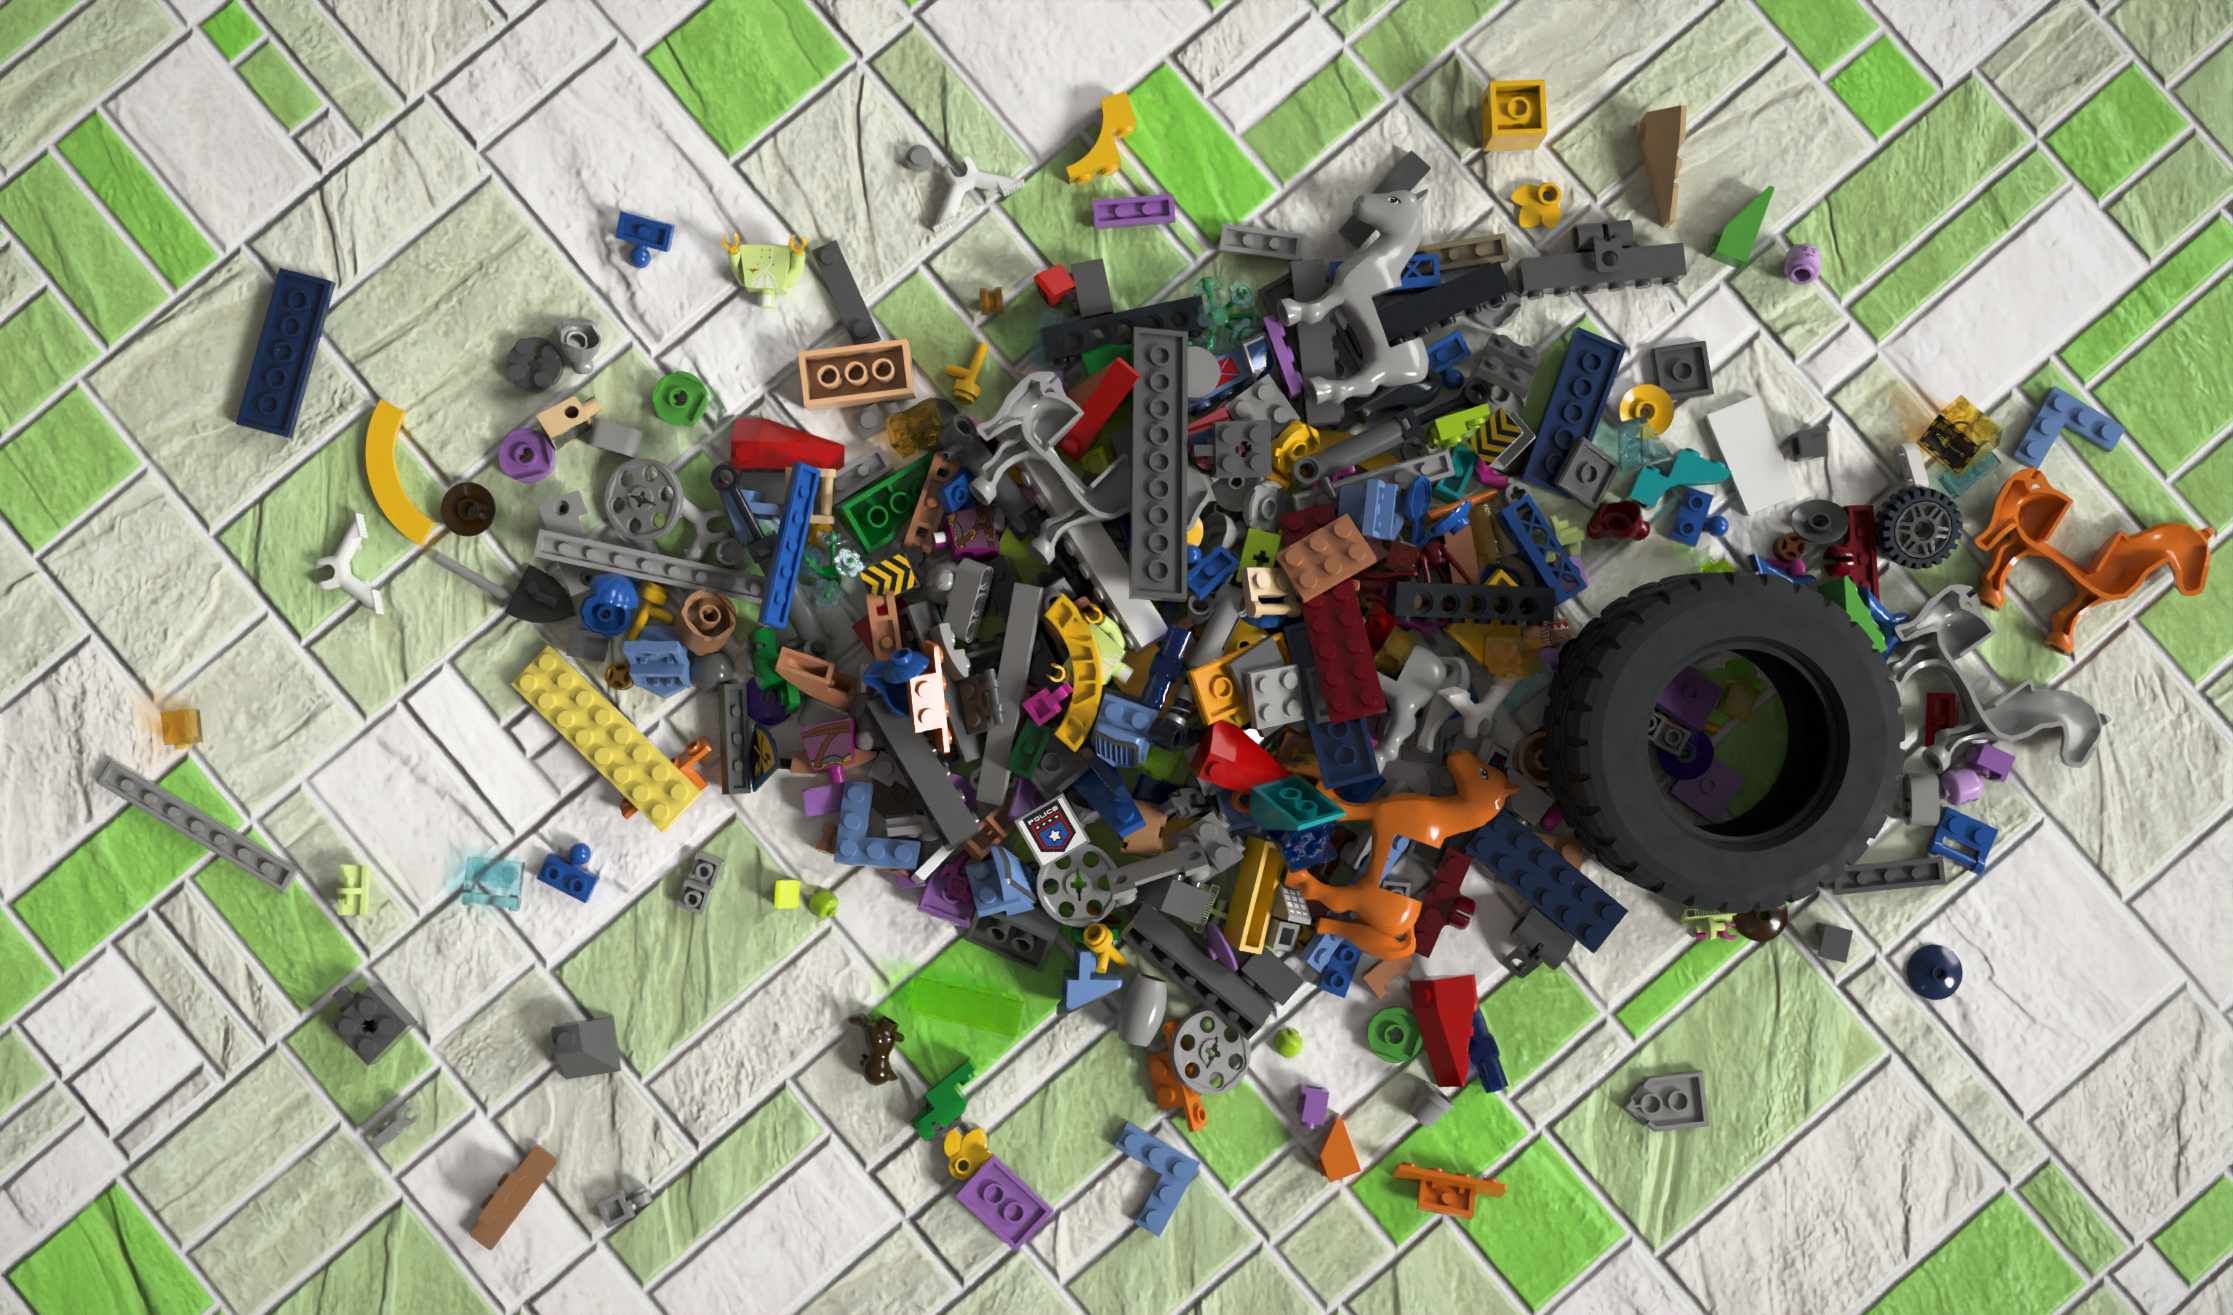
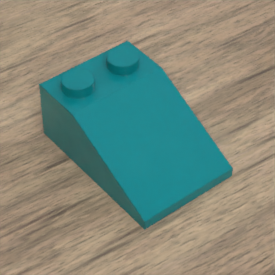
[1250,774,1346,831]

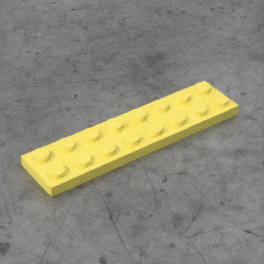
[511,644,703,833]

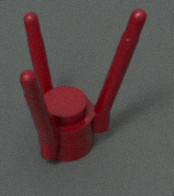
[1418,541,1472,584]
[1360,571,1417,604]

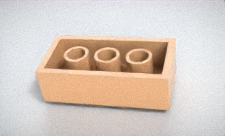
[798,339,916,412]

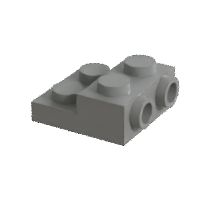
[1168,808,1246,883]

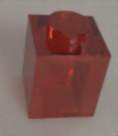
[1384,539,1423,572]

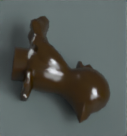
[848,1013,905,1086]

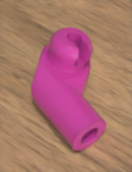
[1474,457,1509,491]
[1540,805,1564,831]

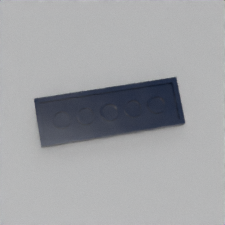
[236,268,336,439]
[1519,327,1626,500]
[1283,621,1380,791]
[1463,808,1628,954]

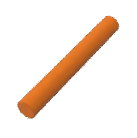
[1425,488,1499,523]

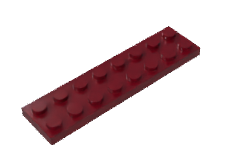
[1278,503,1387,725]

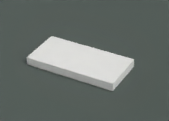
[1704,395,1799,516]

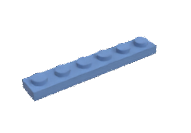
[1299,834,1411,972]

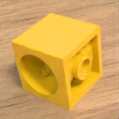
[1481,79,1548,152]

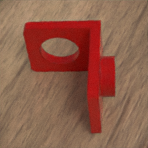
[1364,600,1400,641]

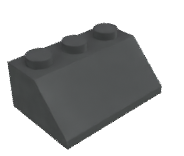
[965,903,1065,972]

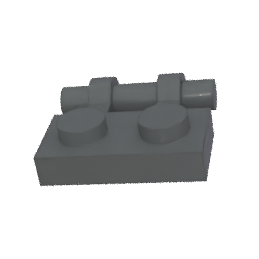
[958,669,1006,735]

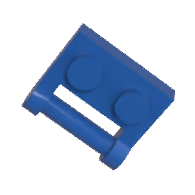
[1926,807,1998,875]

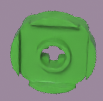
[652,371,709,427]
[1367,1006,1423,1063]

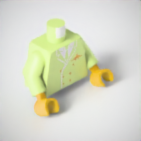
[722,233,808,309]
[1046,603,1135,687]

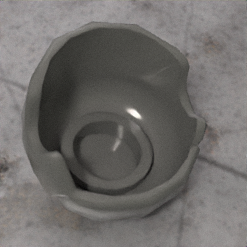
[690,650,734,692]

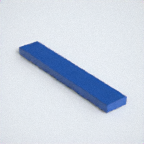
[757,462,821,630]

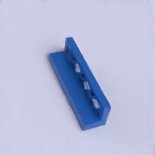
[1329,254,1441,297]
[1496,494,1587,607]

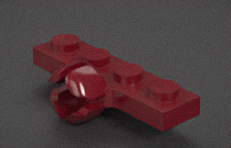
[1823,505,1880,602]
[1414,846,1476,958]

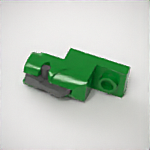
[746,629,801,714]
[911,1057,977,1142]

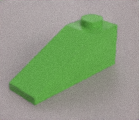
[1708,186,1775,269]

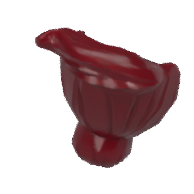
[1587,500,1650,541]

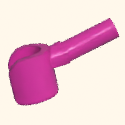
[1766,559,1806,577]
[1695,923,1738,940]

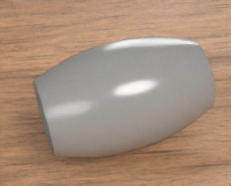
[1118,973,1167,1047]

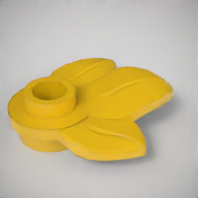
[1510,182,1561,230]
[943,1128,996,1180]

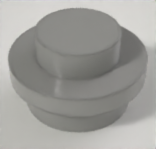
[905,145,933,172]

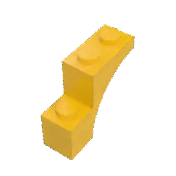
[1066,91,1136,185]

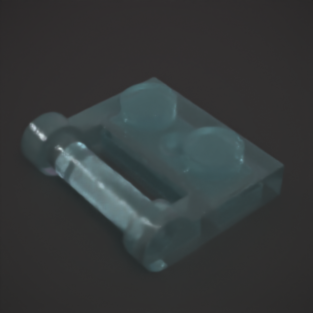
[462,856,525,912]

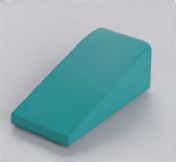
[1432,444,1480,504]

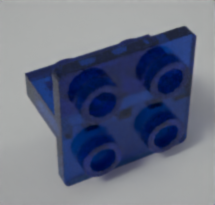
[1267,820,1338,873]

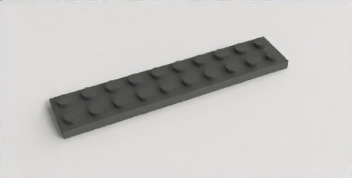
[1129,327,1188,602]

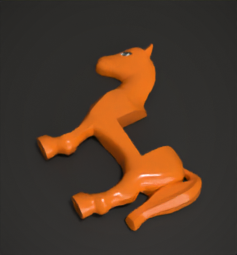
[1973,467,2215,656]
[1285,749,1523,962]

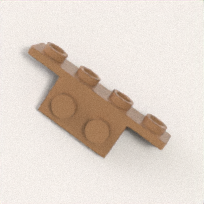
[470,1145,558,1250]

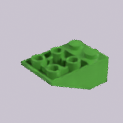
[1818,575,1888,653]

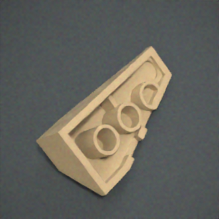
[1636,105,1687,228]

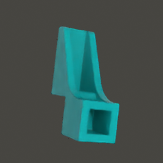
[1624,448,1732,511]

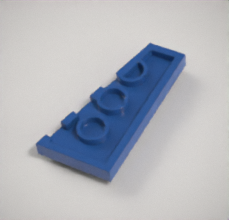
[1070,745,1146,838]

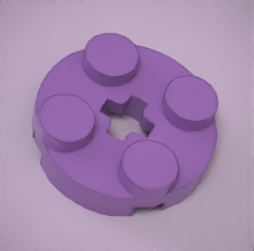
[498,428,555,483]

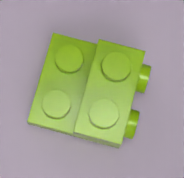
[1425,403,1491,450]

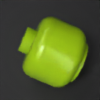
[809,889,839,919]
[1273,1028,1303,1058]

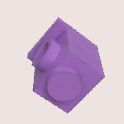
[1965,743,2016,782]
[1296,1083,1329,1128]

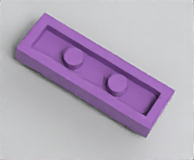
[1092,194,1176,230]

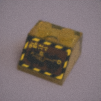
[1917,395,2003,479]

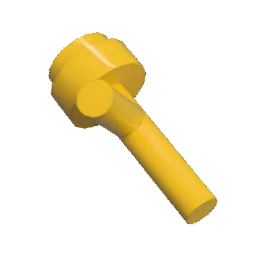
[945,342,989,405]
[627,580,675,641]
[1083,923,1127,974]

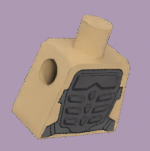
[536,396,603,451]

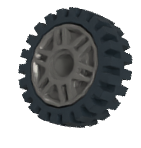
[1874,486,1963,570]

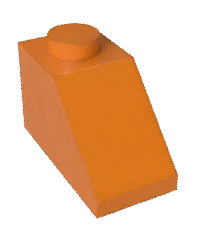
[1316,1114,1361,1182]

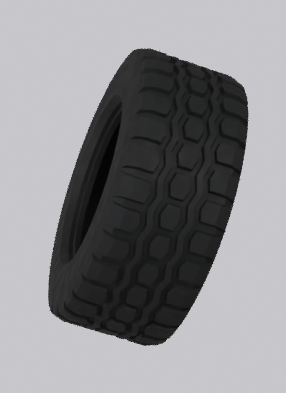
[1542,571,1905,913]

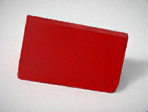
[1925,693,1960,749]

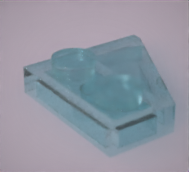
[1618,416,1673,472]

